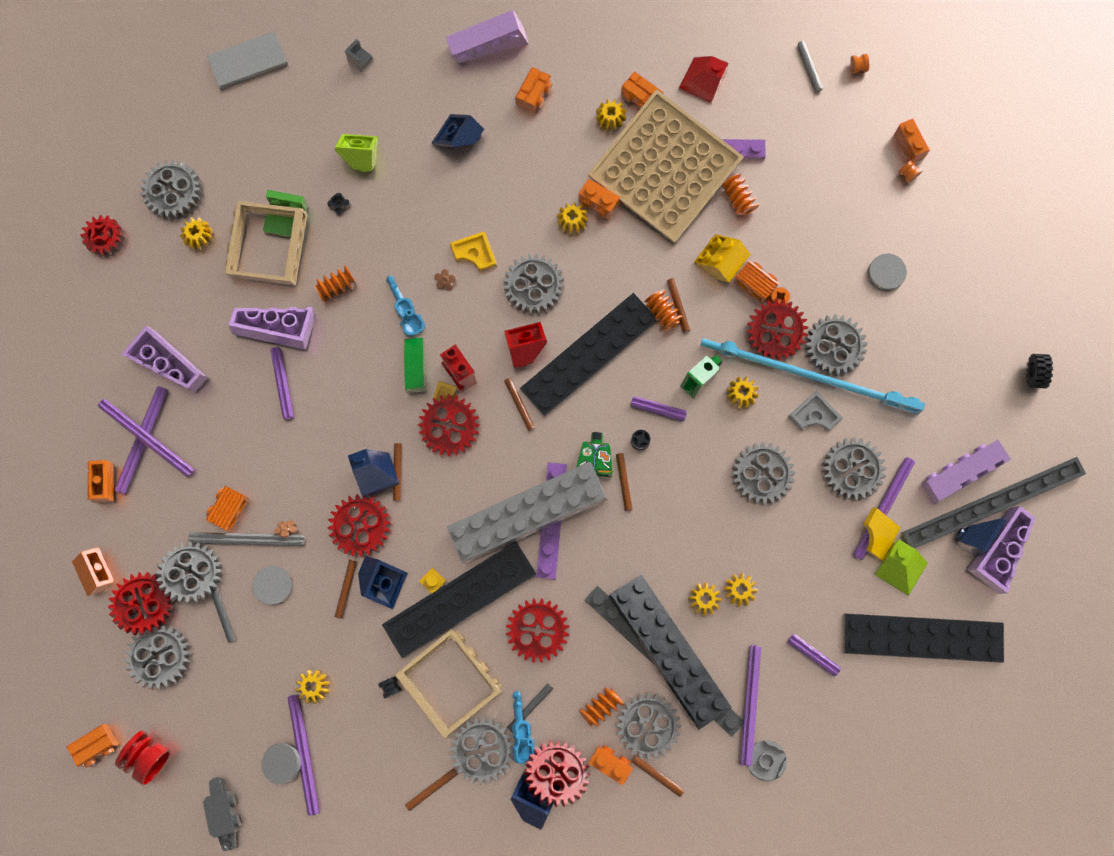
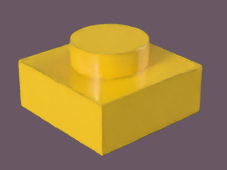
[432,380,457,401]
[419,567,447,593]

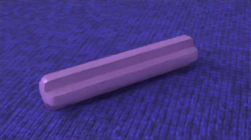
[631,396,687,421]
[788,634,841,676]

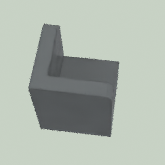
[345,39,373,72]

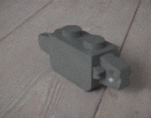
[203,777,240,851]

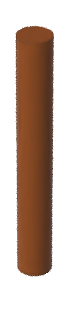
[667,278,691,333]
[504,378,535,431]
[393,443,402,501]
[616,453,633,511]
[334,560,357,619]
[631,755,684,797]
[405,768,458,811]

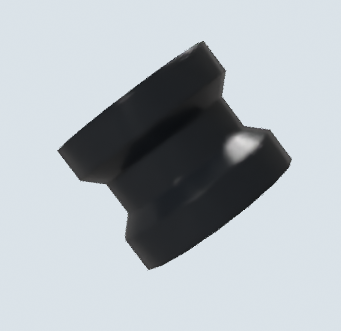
[631,429,651,451]
[378,676,402,699]

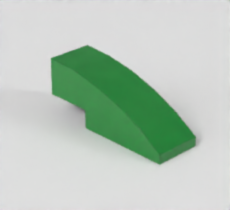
[404,338,426,393]

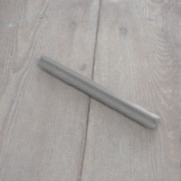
[188,532,305,546]

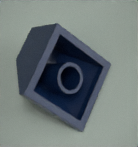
[432,114,484,147]
[348,449,399,498]
[955,518,1006,557]
[358,556,407,609]
[510,769,561,830]

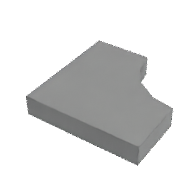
[788,390,843,432]

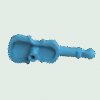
[386,276,425,336]
[512,691,535,764]

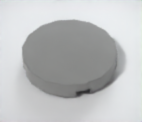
[869,253,907,291]
[252,566,293,605]
[747,740,787,782]
[262,743,301,785]

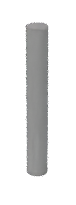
[798,41,823,92]

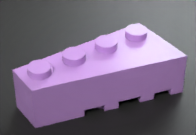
[446,10,528,63]
[229,307,316,350]
[121,326,208,392]
[922,440,1011,504]
[968,506,1036,594]

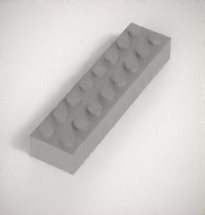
[447,462,608,564]

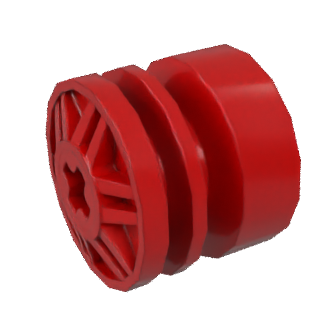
[115,730,171,786]

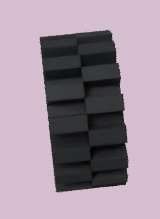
[1026,354,1053,389]

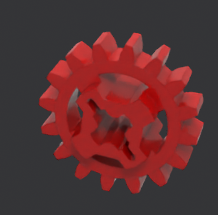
[80,215,123,256]

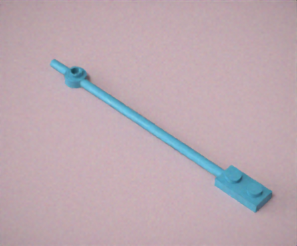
[700,338,925,415]

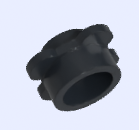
[327,193,350,214]

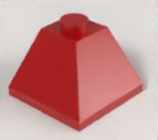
[679,56,729,103]
[504,322,547,368]

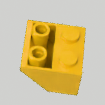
[694,234,751,283]

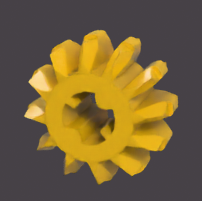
[596,99,626,131]
[557,202,588,235]
[180,218,213,250]
[726,376,759,409]
[723,573,758,607]
[688,582,722,616]
[295,670,330,704]

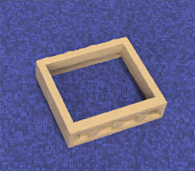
[224,201,307,286]
[395,629,502,738]

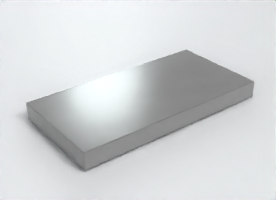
[207,31,288,89]

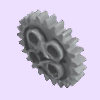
[140,160,202,219]
[503,254,564,314]
[805,314,868,376]
[822,437,887,501]
[732,442,796,505]
[156,542,222,605]
[124,625,191,690]
[616,693,681,759]
[449,717,514,784]

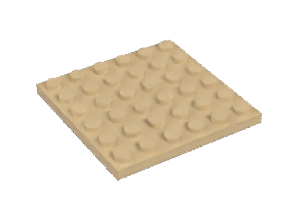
[588,89,744,244]

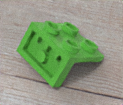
[263,190,308,237]

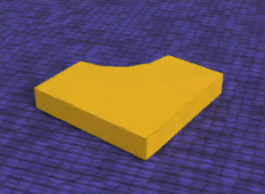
[450,231,497,272]
[864,507,901,561]

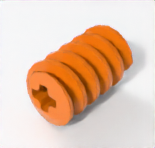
[722,174,759,215]
[314,266,356,302]
[644,290,682,333]
[579,687,624,729]

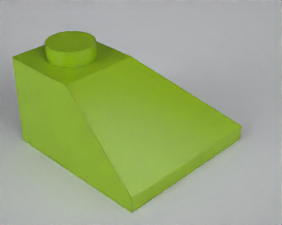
[335,134,378,172]
[874,539,928,596]

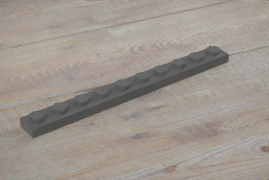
[901,457,1086,549]
[584,586,743,737]

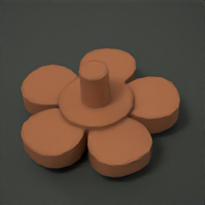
[434,269,456,290]
[274,520,297,538]

